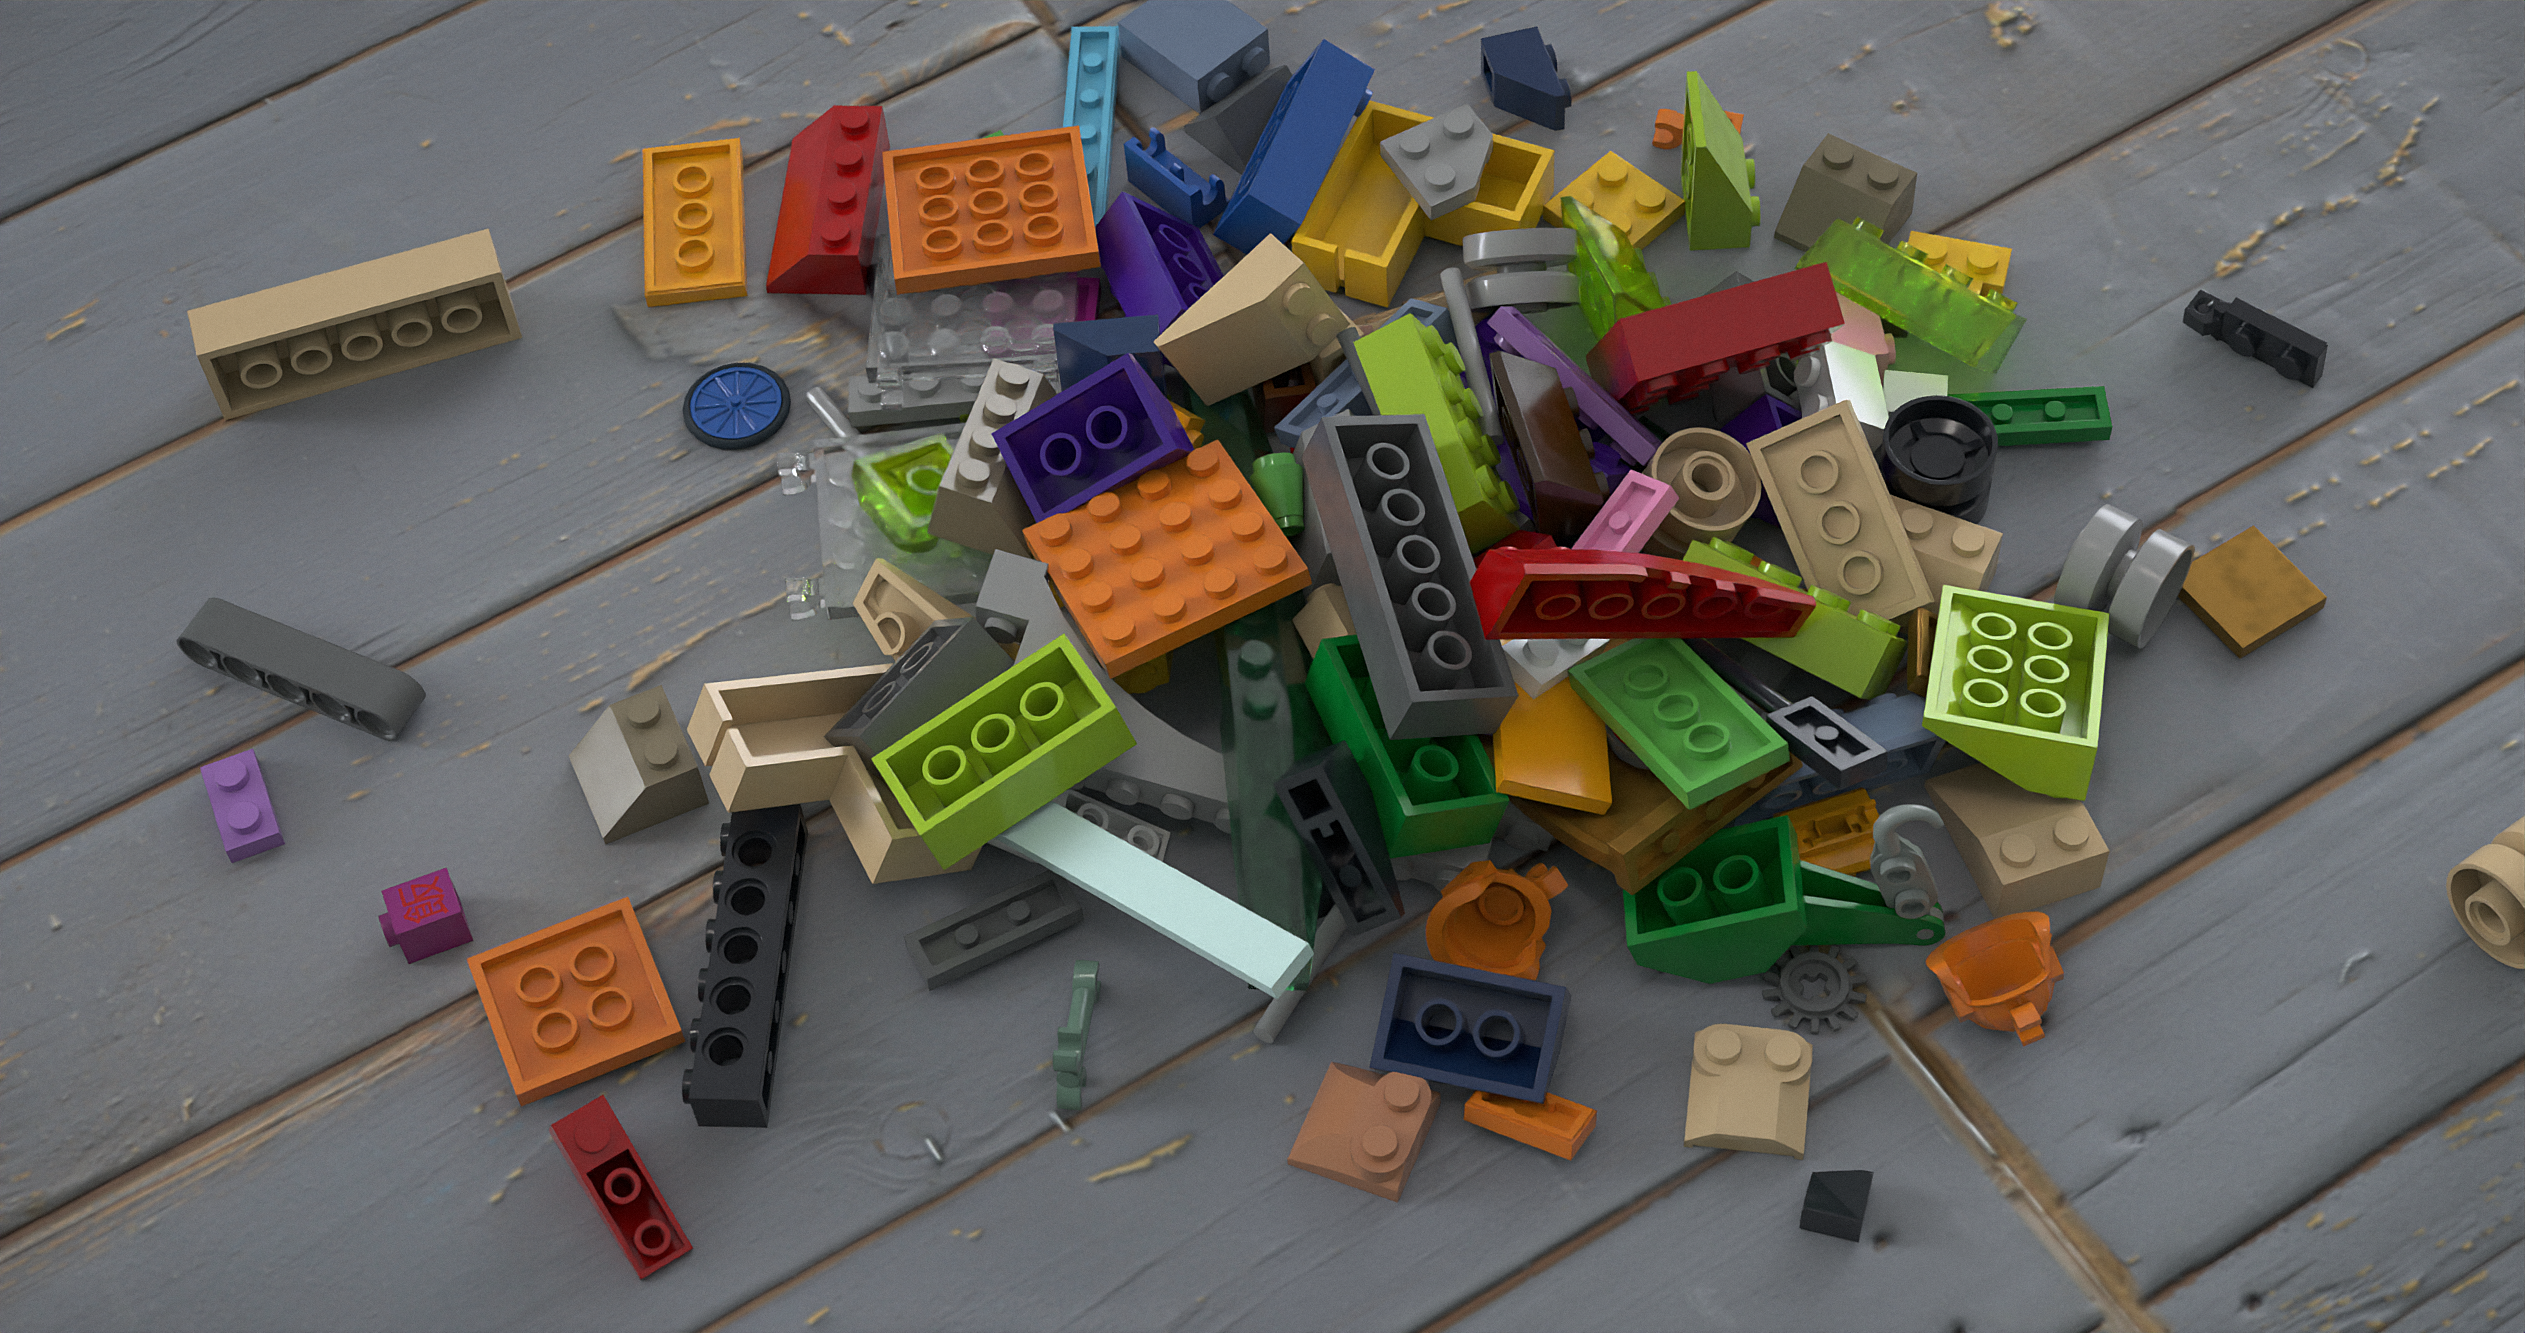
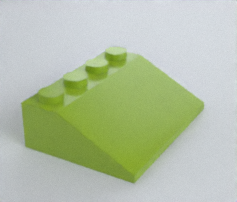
[1922,585,2110,801]

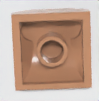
[1287,1062,1441,1202]

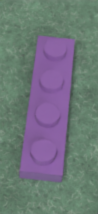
[1487,306,1662,466]

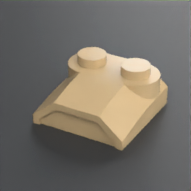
[1684,1024,1813,1160]

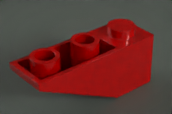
[548,1095,693,1280]

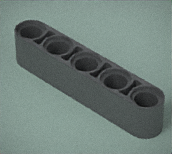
[176,597,426,741]

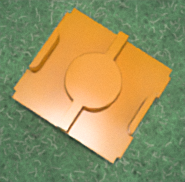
[1773,787,1880,877]

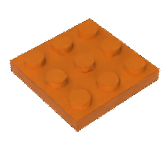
[466,896,686,1107]

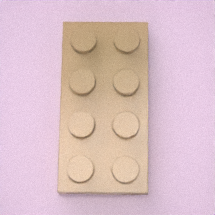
[1746,400,1935,620]

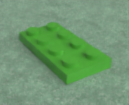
[1568,638,1790,810]

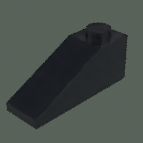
[1273,740,1405,937]

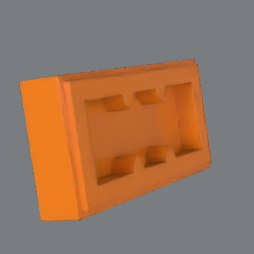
[1463,1090,1597,1161]

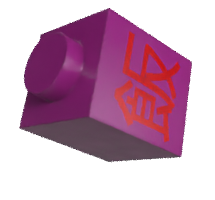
[378,867,474,964]

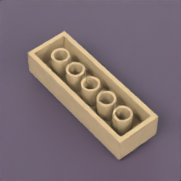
[187,228,522,420]

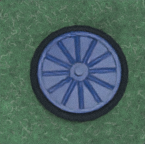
[683,363,791,450]

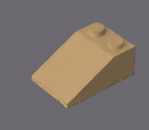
[1153,233,1350,406]
[1924,763,2109,919]

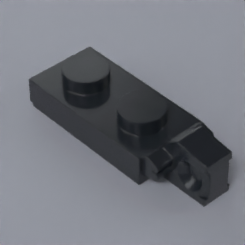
[2183,289,2328,388]

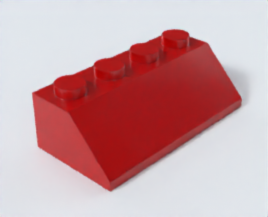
[766,105,890,295]

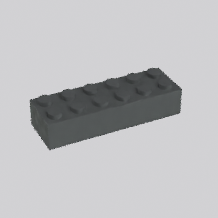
[1302,414,1519,740]

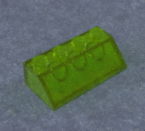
[1560,196,1672,342]
[1794,216,2027,374]

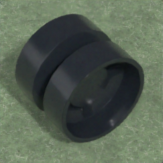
[1879,395,1998,524]

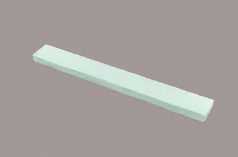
[995,800,1314,999]

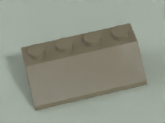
[927,358,1057,559]

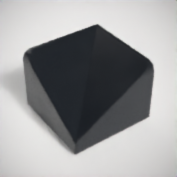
[1799,1170,1874,1243]

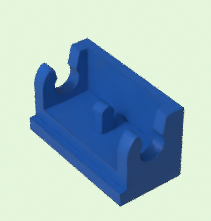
[1124,127,1229,229]

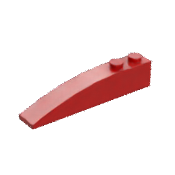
[1470,546,1817,640]

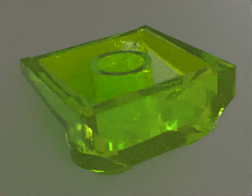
[851,433,954,554]

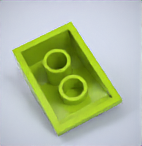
[1680,71,1761,251]

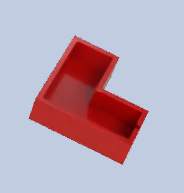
[1585,262,1845,416]

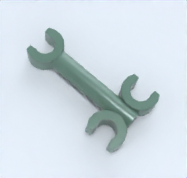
[1053,960,1101,1110]

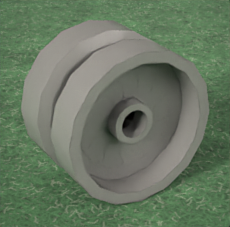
[1463,228,1581,314]

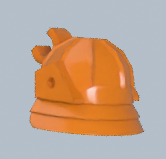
[1426,860,1568,981]
[1926,911,2064,1047]

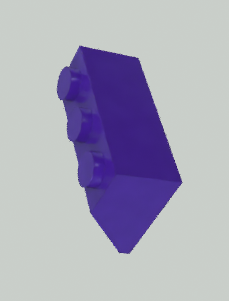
[991,353,1195,523]

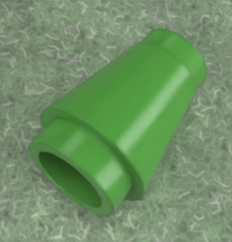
[1249,452,1305,537]

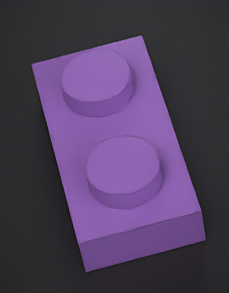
[200,749,285,863]

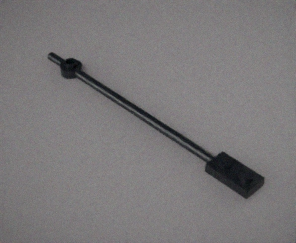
[1528,517,1888,790]

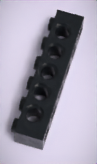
[682,804,808,1128]

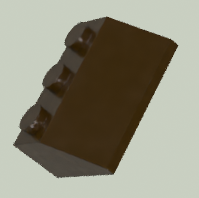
[1489,351,1611,541]

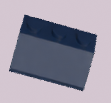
[1369,953,1571,1104]

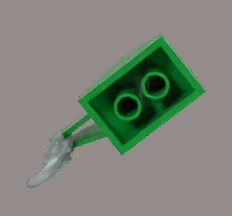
[1623,804,1946,984]

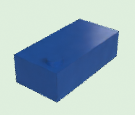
[1213,39,1375,255]

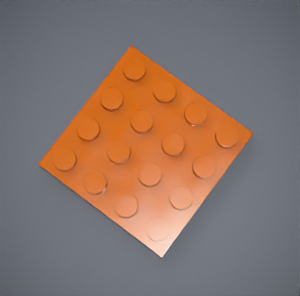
[882,125,1101,295]
[1022,439,1312,679]

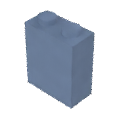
[1118,0,1270,114]

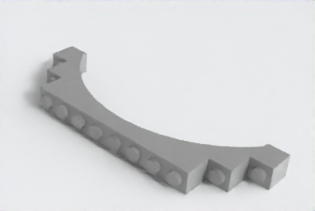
[975,549,1552,891]

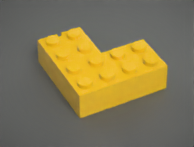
[1291,100,1555,308]

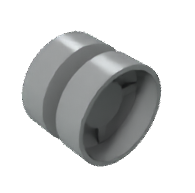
[2054,504,2195,649]

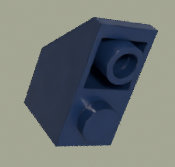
[1481,26,1572,131]

